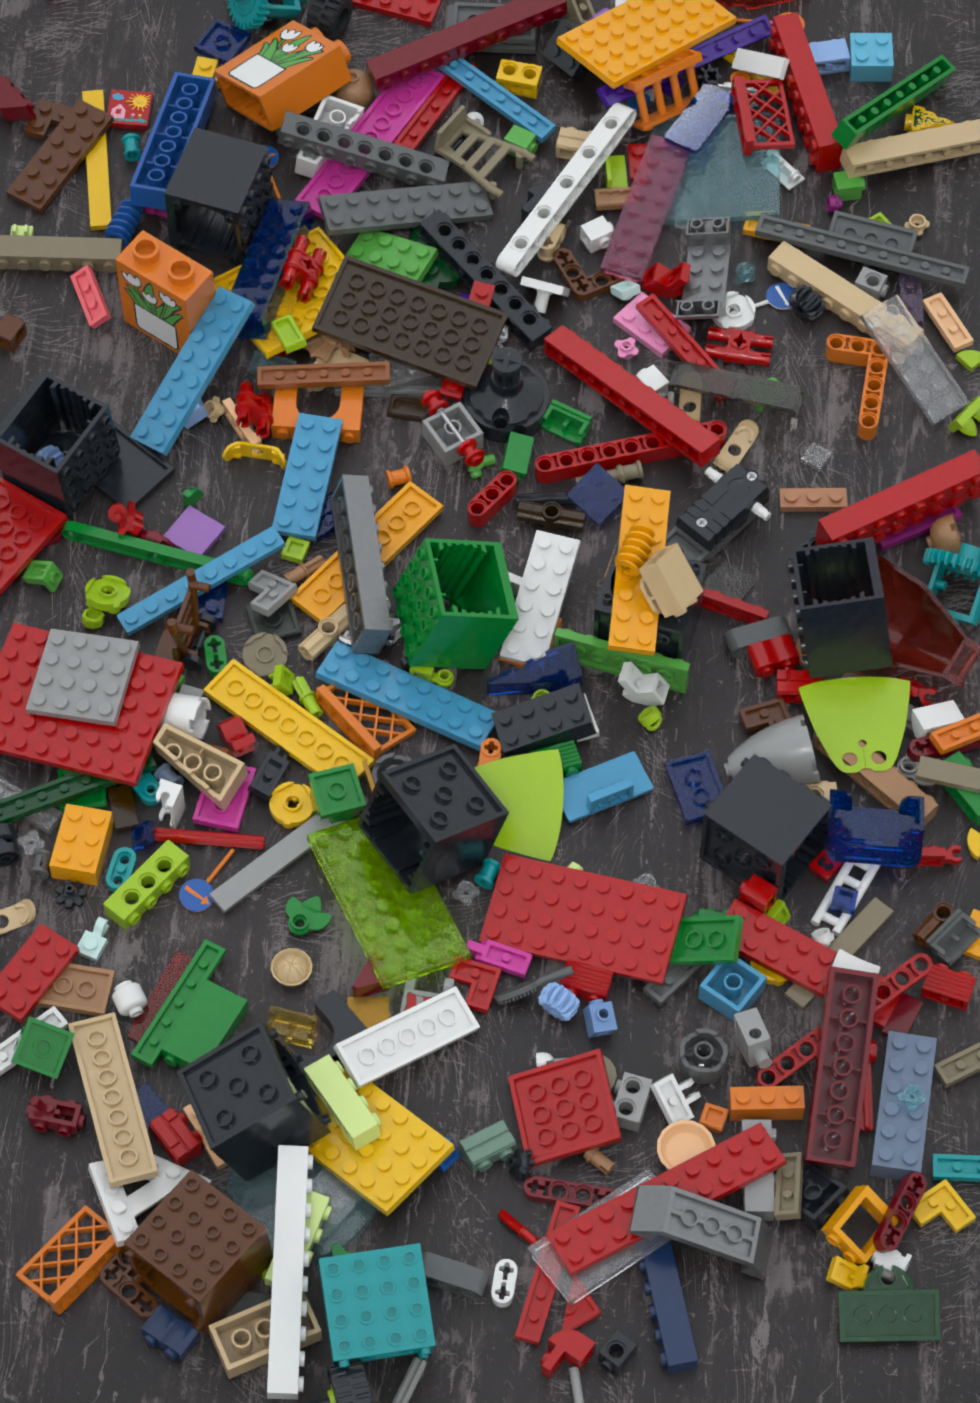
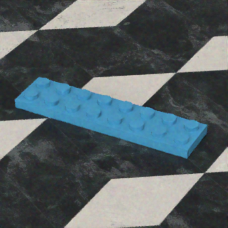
[130,286,255,456]
[315,641,496,751]

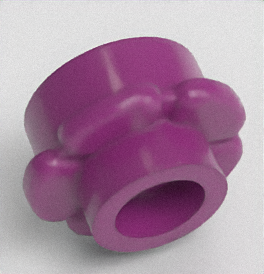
[826,193,842,213]

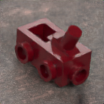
[26,1095,87,1137]

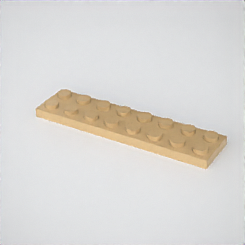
[68,1012,159,1188]

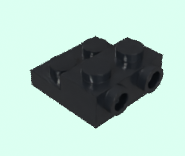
[800,1164,850,1231]

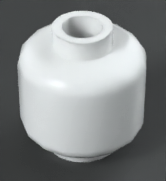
[112,980,147,1018]

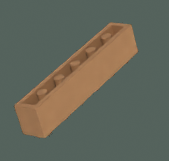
[813,735,938,833]

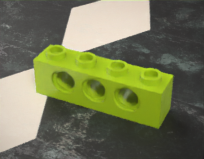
[103,840,190,931]

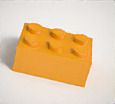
[49,804,115,886]

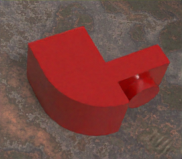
[642,262,691,298]
[215,715,256,758]
[540,1330,596,1379]

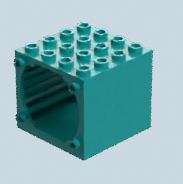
[318,1243,436,1368]

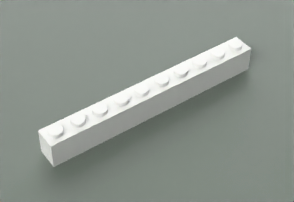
[267,1145,313,1400]

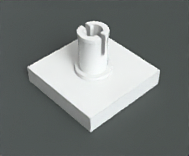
[520,276,570,314]

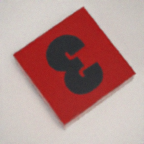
[808,849,842,882]

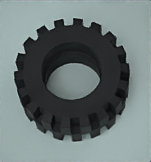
[306,0,352,42]

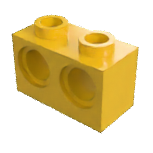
[496,59,542,99]

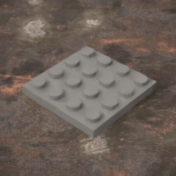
[26,629,140,727]

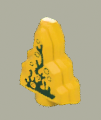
[904,105,956,132]

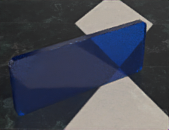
[664,83,734,153]

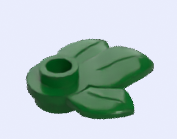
[286,896,332,935]

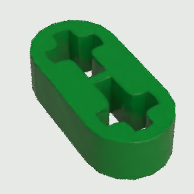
[204,635,227,678]

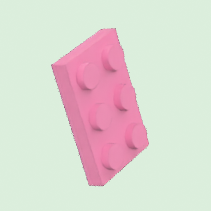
[613,292,691,358]

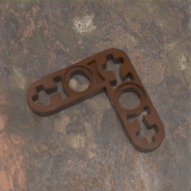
[553,248,631,301]
[100,1246,158,1321]

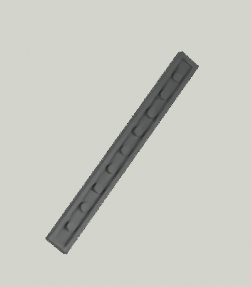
[755,214,970,289]

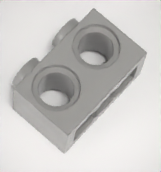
[614,1072,653,1132]

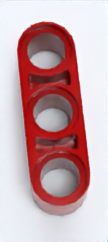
[467,470,517,528]

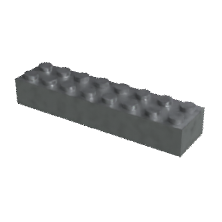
[330,474,393,654]

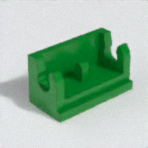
[541,399,592,447]
[500,431,534,483]

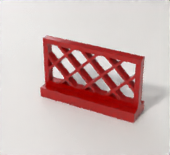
[730,76,795,155]

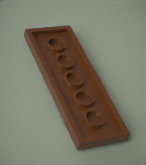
[6,99,114,214]

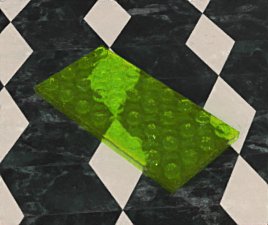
[307,817,471,989]

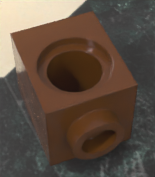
[0,313,27,353]

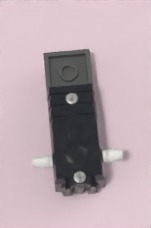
[665,464,771,563]

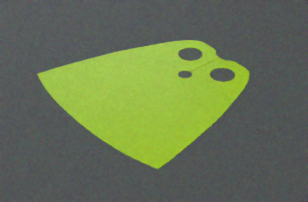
[799,677,910,773]
[474,749,564,861]

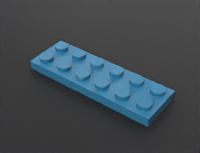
[272,413,343,541]

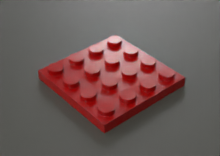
[508,1048,622,1168]

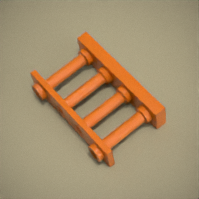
[623,49,711,132]

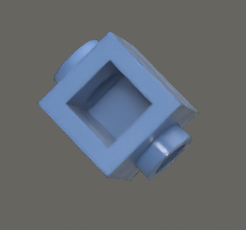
[583,999,618,1038]

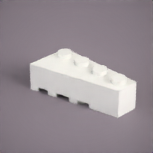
[295,95,365,178]

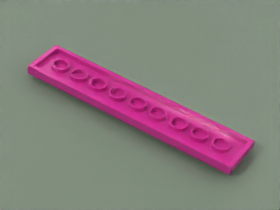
[295,69,445,220]

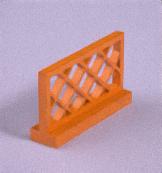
[315,684,416,762]
[15,1205,124,1315]

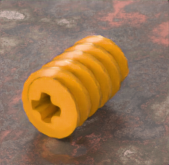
[614,524,655,577]

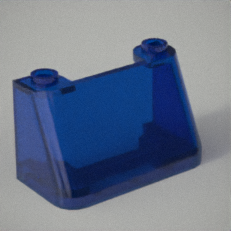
[826,789,925,867]

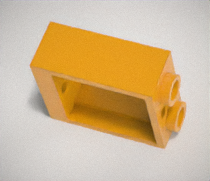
[821,1185,899,1264]

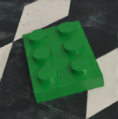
[670,915,744,966]

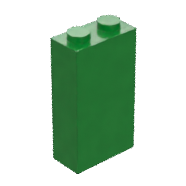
[161,979,249,1068]

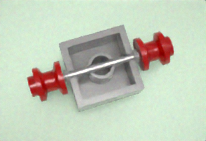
[421,389,485,467]

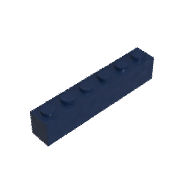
[633,1235,698,1374]

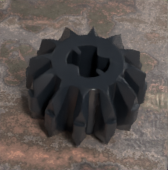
[788,284,825,322]

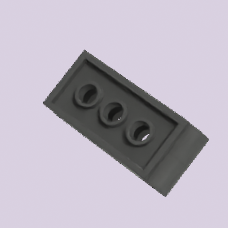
[443,2,538,54]

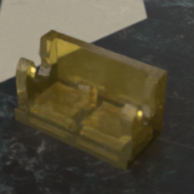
[266,1005,319,1049]

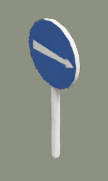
[731,283,795,314]

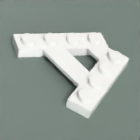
[88,1155,211,1247]

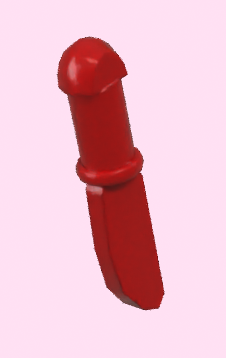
[498,1209,542,1249]

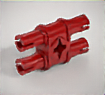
[279,235,327,303]
[705,326,774,367]
[235,381,274,438]

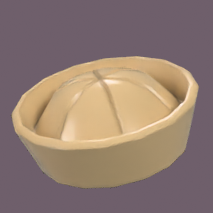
[271,948,313,987]

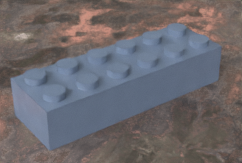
[869,1031,937,1182]

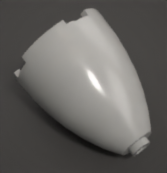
[724,714,820,785]

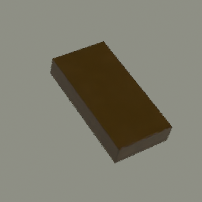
[387,395,431,423]
[108,785,139,832]

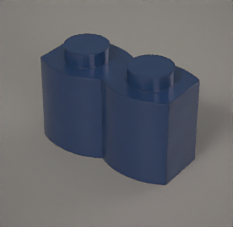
[141,1305,200,1362]

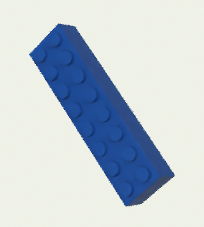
[130,72,217,210]

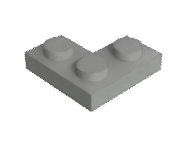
[248,570,298,617]

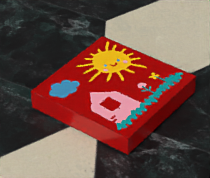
[107,89,154,130]

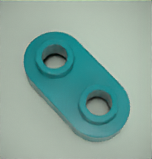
[131,772,161,806]
[106,847,137,892]

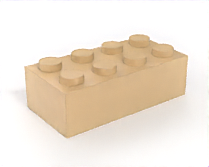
[208,1292,322,1379]

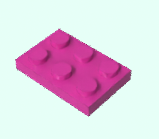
[192,766,257,833]

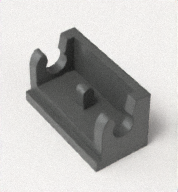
[926,908,980,966]

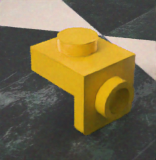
[826,1256,869,1291]

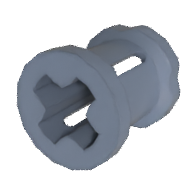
[154,763,184,785]

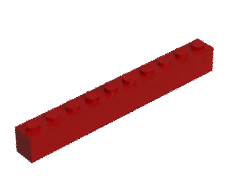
[544,325,720,468]

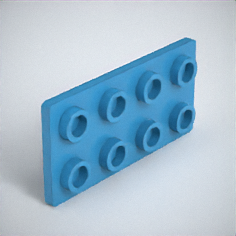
[563,751,653,823]

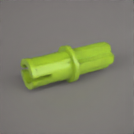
[292,676,323,718]

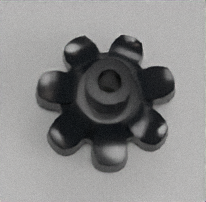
[56,880,87,909]
[507,1149,535,1181]

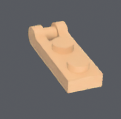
[222,397,262,453]

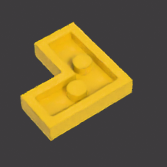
[906,1179,976,1234]

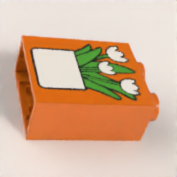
[214,20,352,132]
[115,230,215,354]

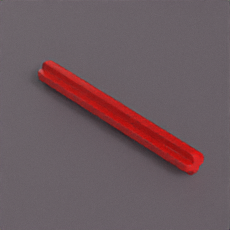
[149,827,265,850]

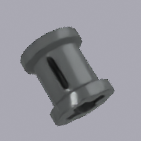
[28,849,52,880]

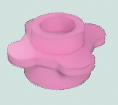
[614,337,639,359]

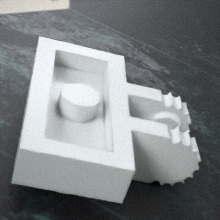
[650,1073,701,1124]

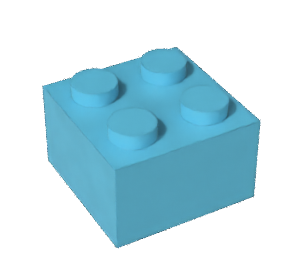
[848,33,894,82]

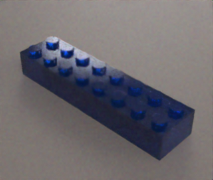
[231,199,314,340]

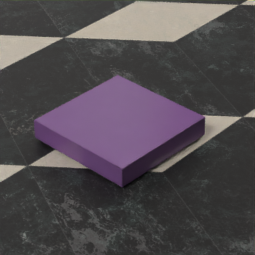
[163,505,226,556]

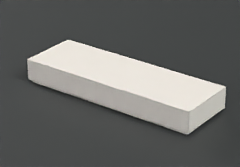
[731,48,790,80]

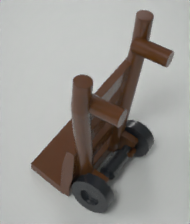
[154,568,219,671]

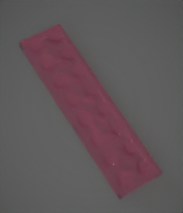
[600,134,692,283]

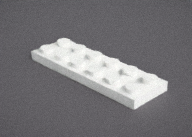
[500,530,581,669]
[333,986,480,1089]

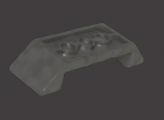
[676,217,732,320]
[628,1185,773,1280]

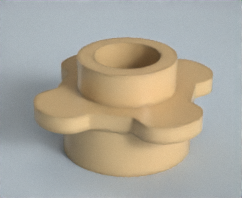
[904,214,930,236]
[204,396,225,423]

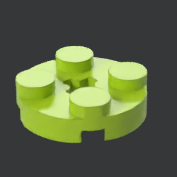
[85,575,131,614]

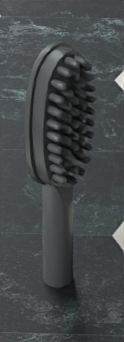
[493,965,574,1005]

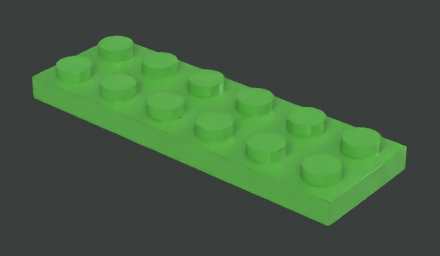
[554,627,690,694]

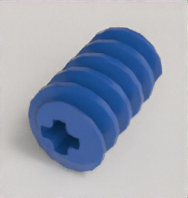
[105,199,144,248]

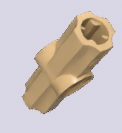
[298,604,349,661]

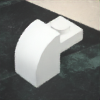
[618,662,670,706]

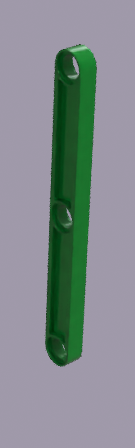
[61,521,254,586]

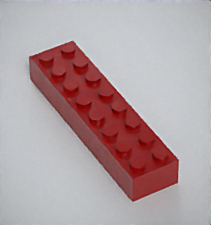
[768,12,843,173]
[815,449,980,546]

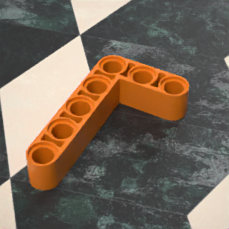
[825,334,890,440]

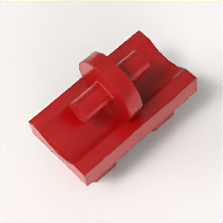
[108,500,144,536]

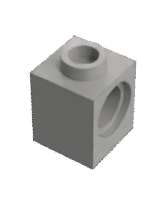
[855,267,889,301]

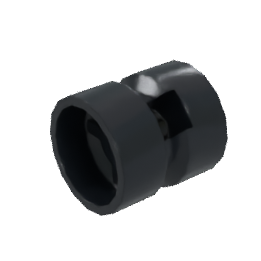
[0,823,21,867]

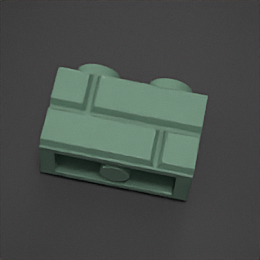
[459,1120,516,1173]

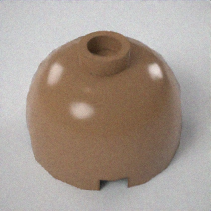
[333,68,374,108]
[926,513,961,554]

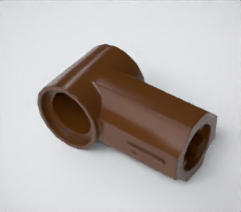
[912,902,954,949]

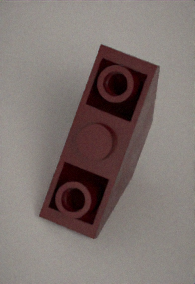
[0,74,36,122]

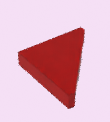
[561,1276,602,1331]

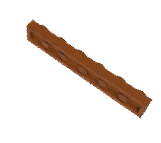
[257,361,390,390]

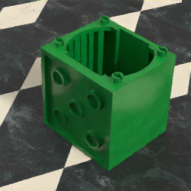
[392,538,519,669]

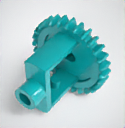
[226,0,308,30]
[921,543,980,637]

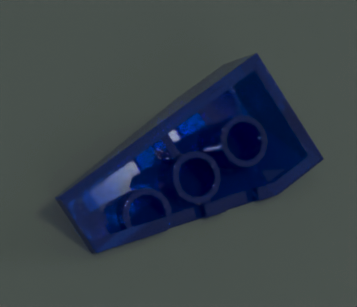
[487,641,583,695]

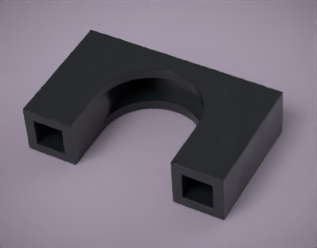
[278,989,367,1074]

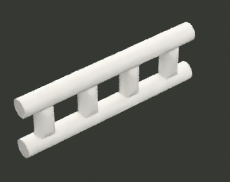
[810,847,883,937]

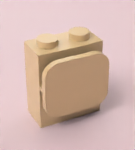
[639,543,703,618]

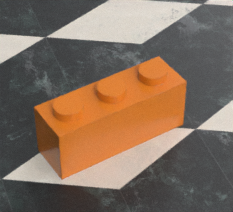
[728,1086,805,1121]

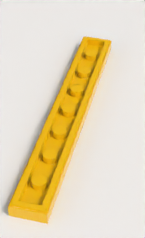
[82,90,112,231]

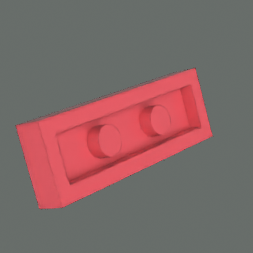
[70,265,112,329]

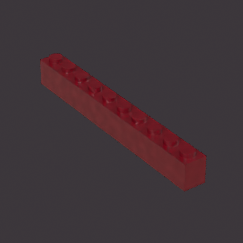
[366,0,567,92]

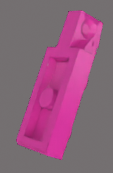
[465,939,533,979]

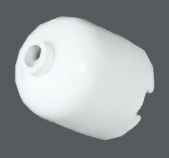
[159,692,211,740]

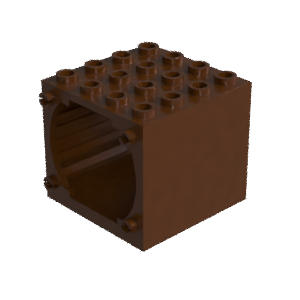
[124,1169,273,1336]

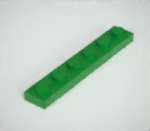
[131,939,226,1069]

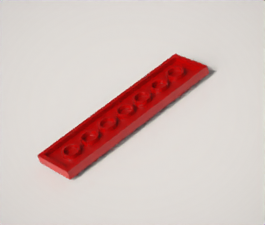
[726,899,901,1030]

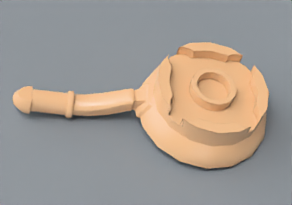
[657,1120,715,1170]

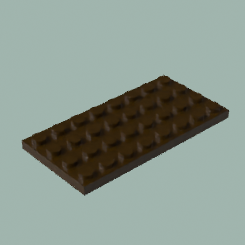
[312,255,508,391]

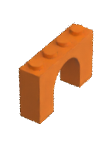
[271,386,365,443]

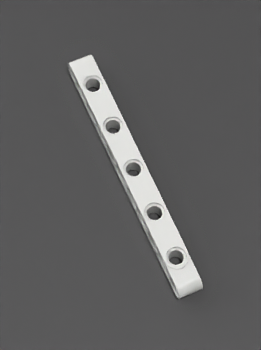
[496,102,637,277]

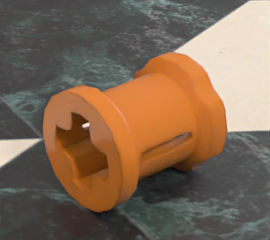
[385,465,412,490]

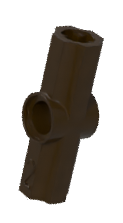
[517,500,587,532]

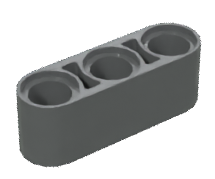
[723,616,793,658]
[422,1252,490,1300]

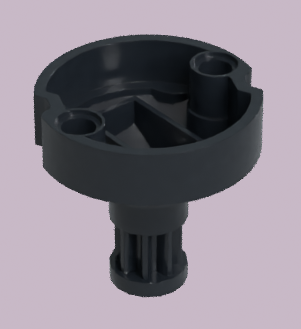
[464,347,550,443]

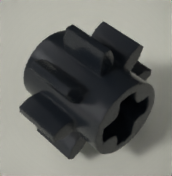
[696,64,722,91]

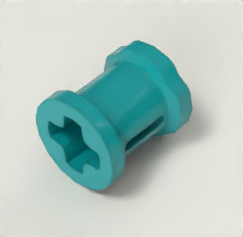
[122,133,142,162]
[474,858,501,890]

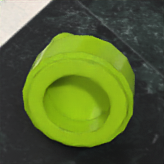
[638,705,662,731]

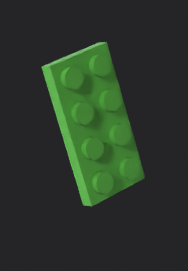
[346,231,439,282]

